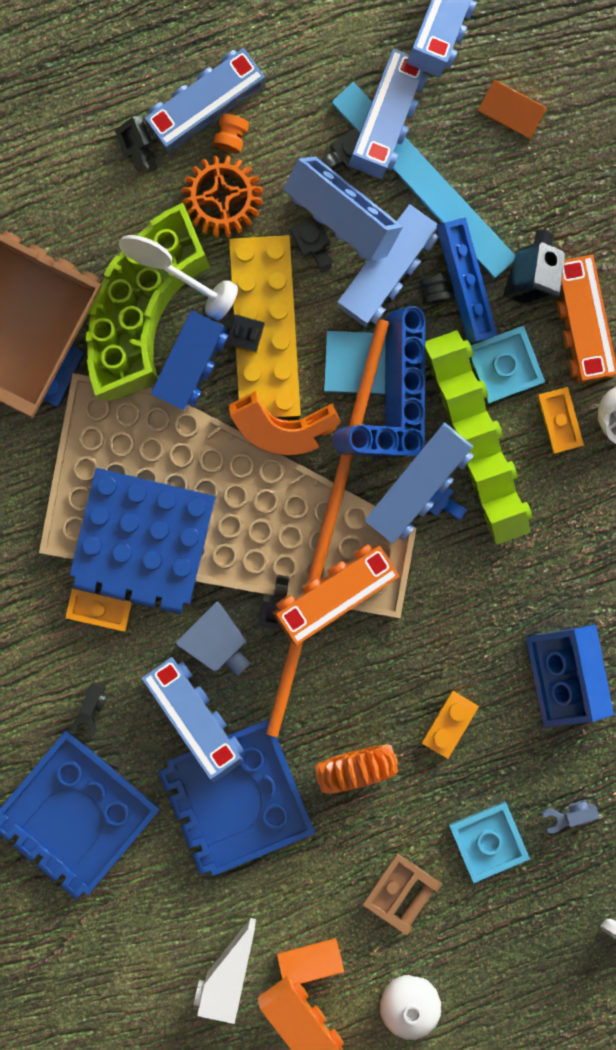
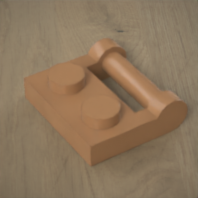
[362,853,442,935]

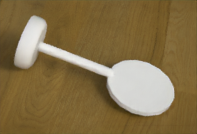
[119,235,237,321]

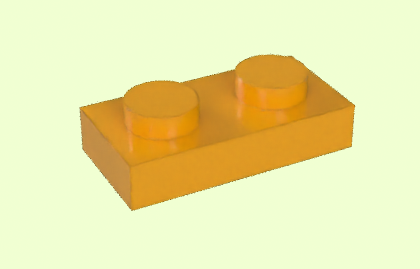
[537,387,584,454]
[65,588,133,632]
[421,690,479,759]

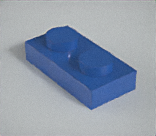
[43,346,85,408]

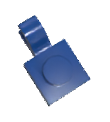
[428,487,467,521]

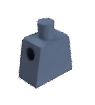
[176,601,251,676]

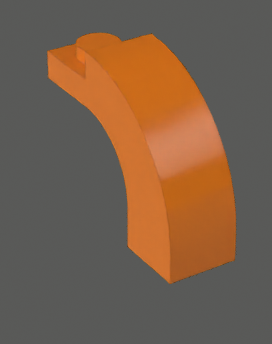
[229,391,341,455]

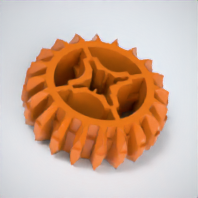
[181,155,263,238]
[315,745,398,794]

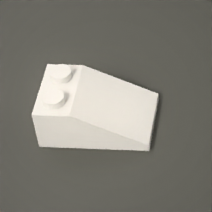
[193,918,256,1024]

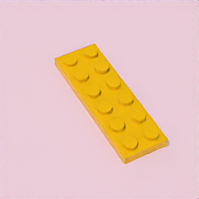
[229,235,301,418]

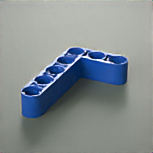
[333,306,425,458]

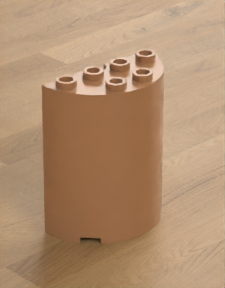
[0,230,102,418]

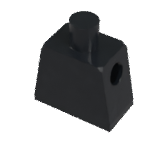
[503,230,565,306]

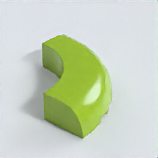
[86,203,211,400]

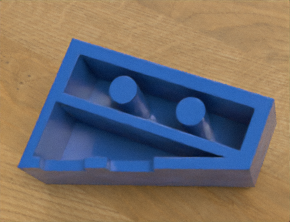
[151,310,230,411]

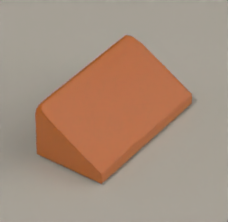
[478,80,547,140]
[277,938,344,984]

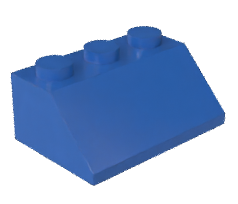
[526,624,614,727]

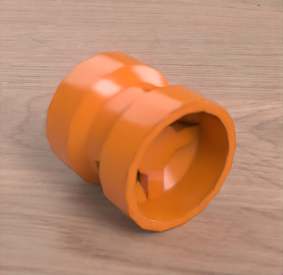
[212,114,250,154]

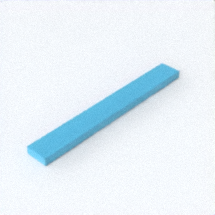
[331,82,516,280]

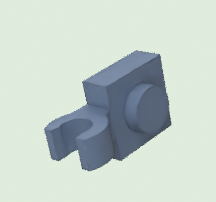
[541,800,600,833]

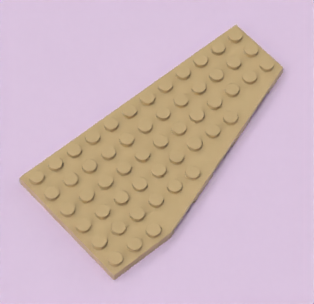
[39,373,417,618]

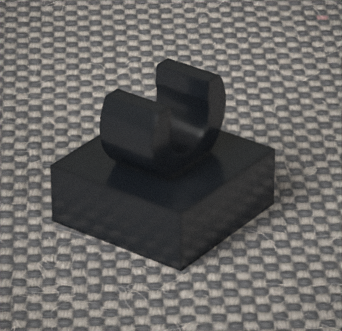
[227,314,265,354]

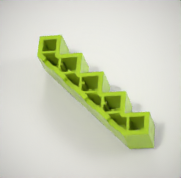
[425,330,533,545]

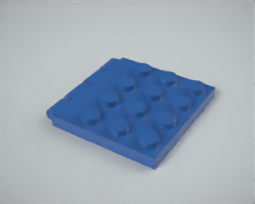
[70,468,216,614]
[158,719,316,876]
[0,730,161,900]

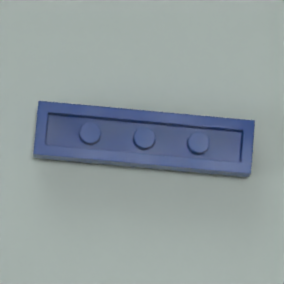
[436,218,497,343]

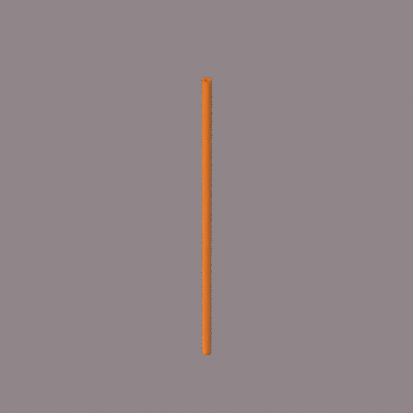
[266,319,389,737]

